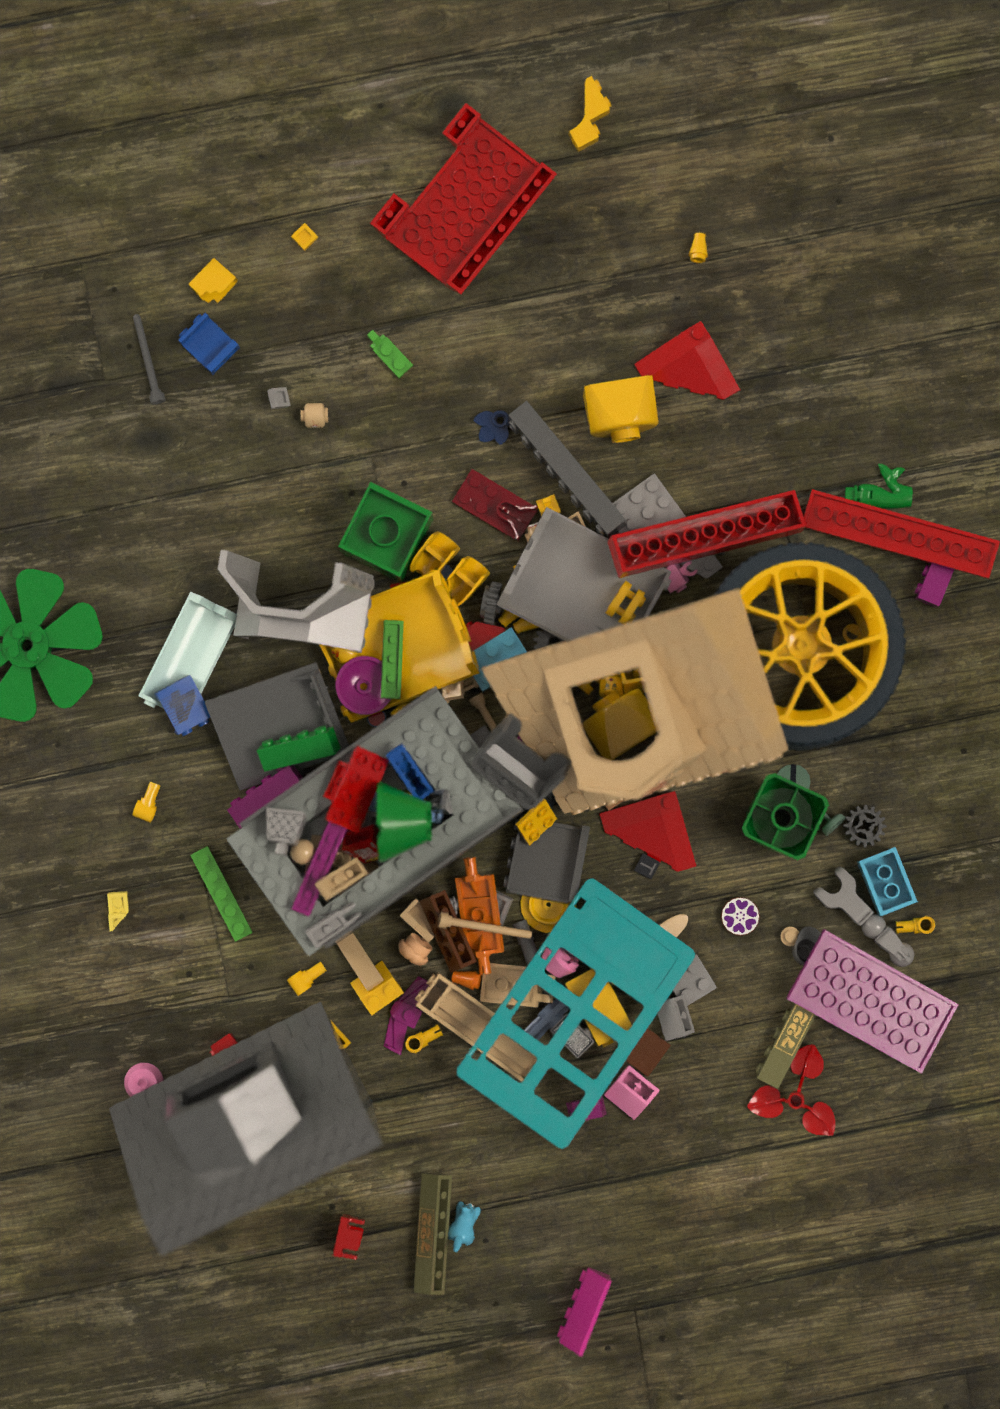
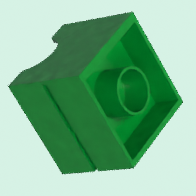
[338,482,434,583]

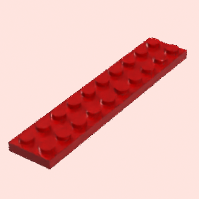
[804,489,1000,579]

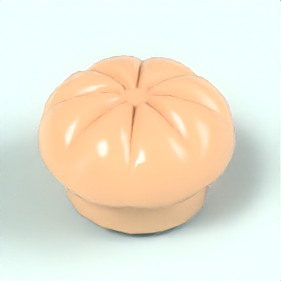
[398,933,433,966]

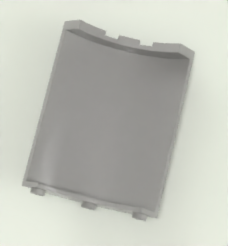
[497,507,671,641]

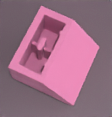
[604,1065,660,1120]

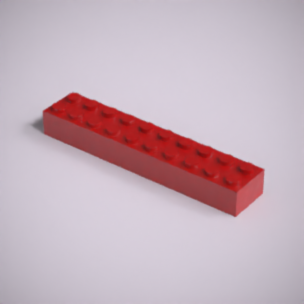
[608,490,806,578]

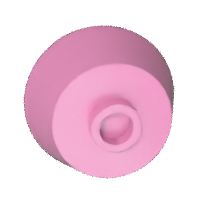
[542,947,579,978]
[124,1063,163,1097]

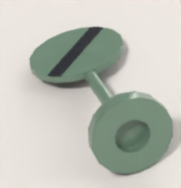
[777,764,846,836]

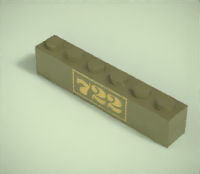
[755,1002,816,1089]
[414,1173,452,1295]

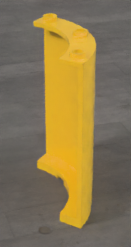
[319,570,480,723]

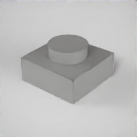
[267,387,291,409]

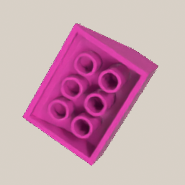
[557,1267,611,1356]

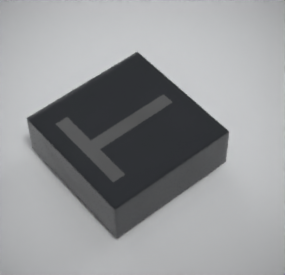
[634,853,660,879]

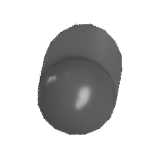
[792,927,821,966]

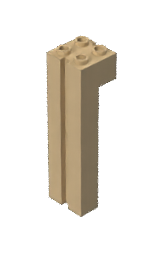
[415,972,537,1082]

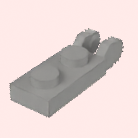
[305,902,362,949]

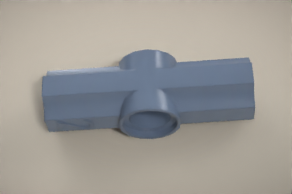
[524,999,569,1040]

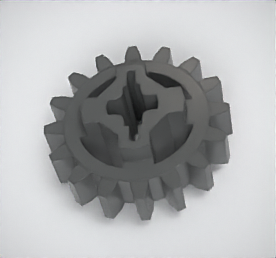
[843,805,887,847]

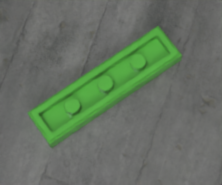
[380,620,404,699]

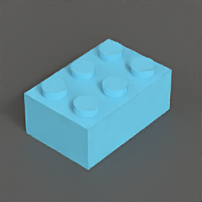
[473,627,527,692]
[857,847,917,916]

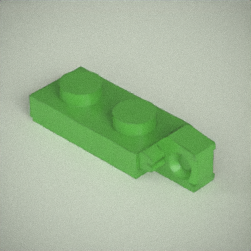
[367,330,413,379]

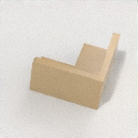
[400,899,435,943]

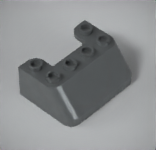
[472,713,572,809]

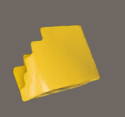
[189,258,238,303]

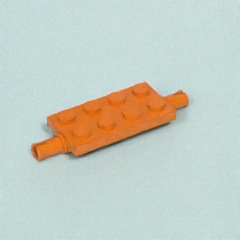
[455,857,504,975]

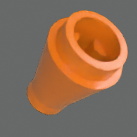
[452,971,482,990]

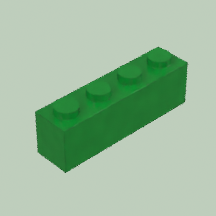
[257,726,341,772]

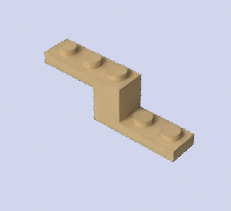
[315,857,379,901]

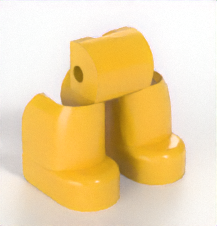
[410,531,490,606]

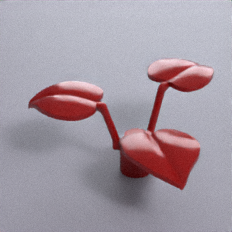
[747,1044,836,1136]

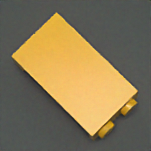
[564,969,632,1048]

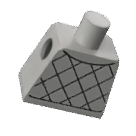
[267,808,307,856]

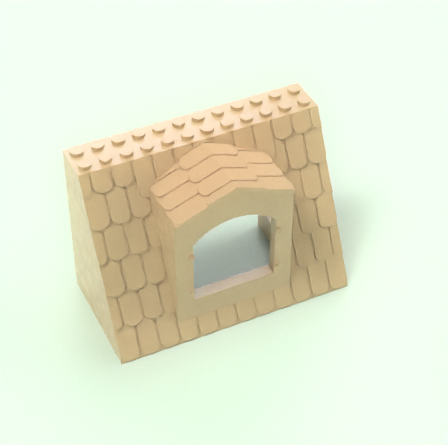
[482,588,788,815]

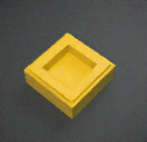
[291,223,318,251]

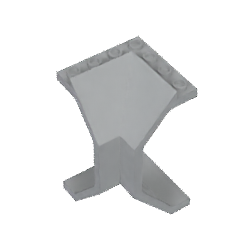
[218,550,374,653]

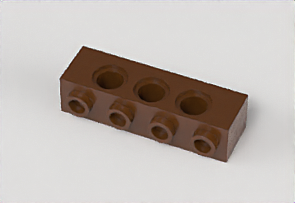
[419,890,477,973]

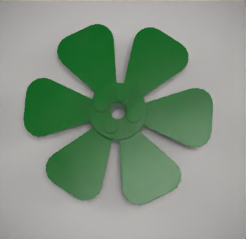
[0,569,103,722]

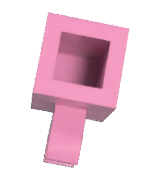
[666,561,698,593]

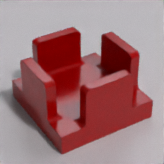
[333,1214,365,1260]

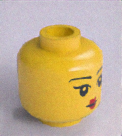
[599,673,624,698]

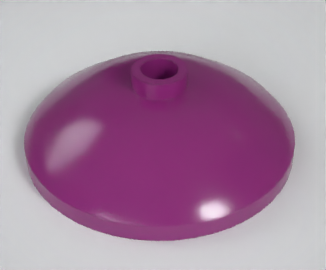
[335,656,391,715]

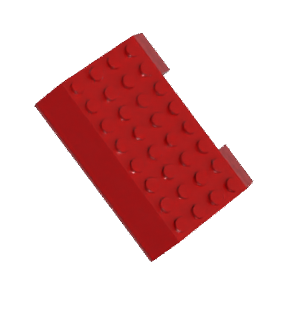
[370,103,557,295]

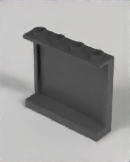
[503,814,590,905]

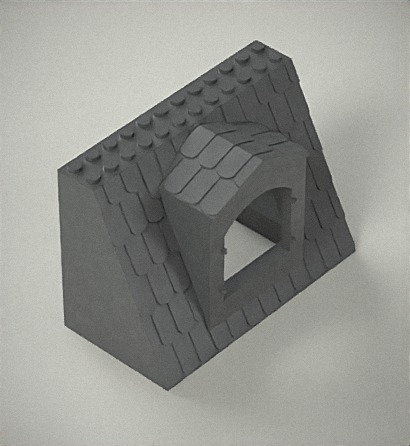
[109,1002,382,1256]

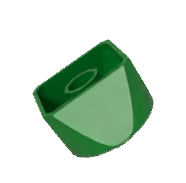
[742,773,829,860]

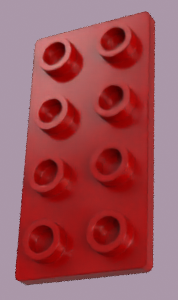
[323,746,389,833]

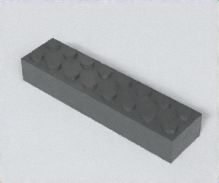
[508,400,626,539]

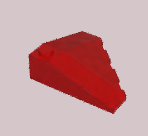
[634,321,740,400]
[600,791,696,872]

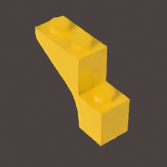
[569,76,611,152]

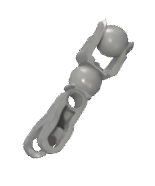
[813,866,915,967]

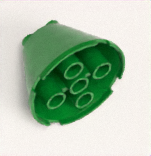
[377,783,432,863]

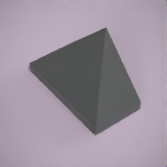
[425,789,453,815]

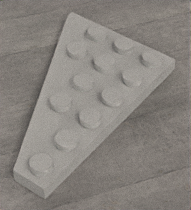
[613,473,723,579]

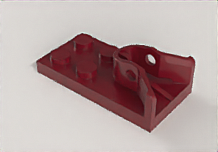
[452,469,538,542]

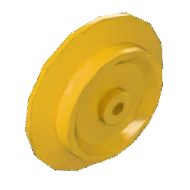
[520,896,577,933]

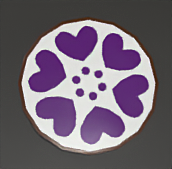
[720,897,760,936]

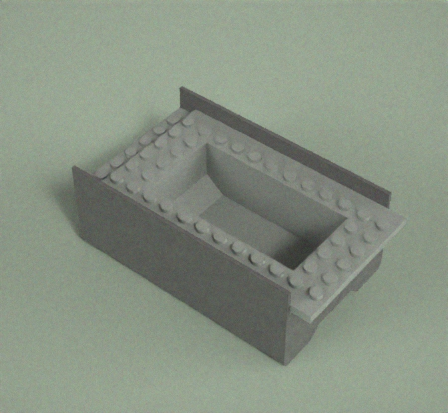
[227,686,523,956]

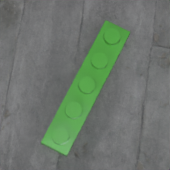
[190,846,253,942]

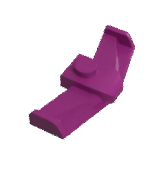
[384,976,429,1055]

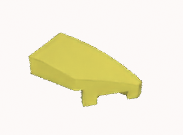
[107,891,129,931]

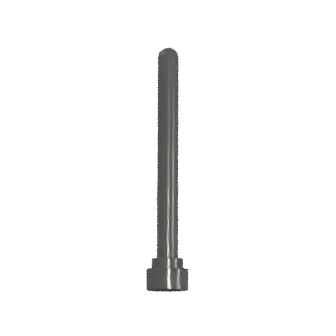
[133,314,166,405]

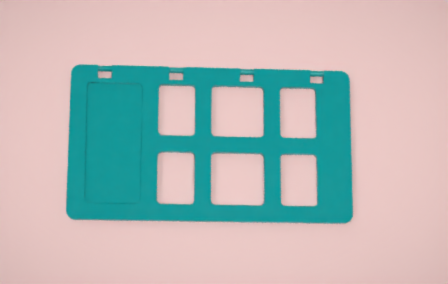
[456,879,695,1148]

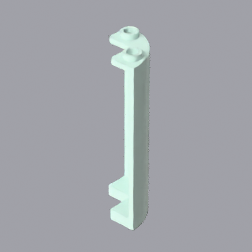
[139,592,237,709]

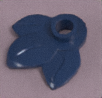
[474,410,509,445]

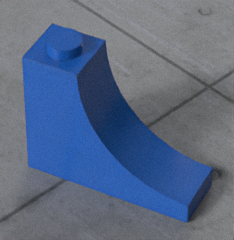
[385,743,434,799]

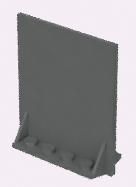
[205,662,349,791]

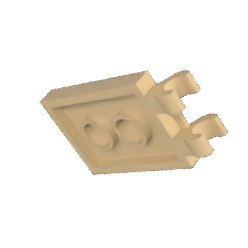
[480,963,555,1007]

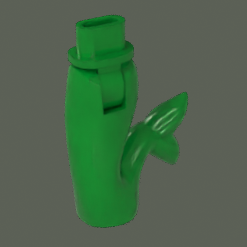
[845,464,913,509]

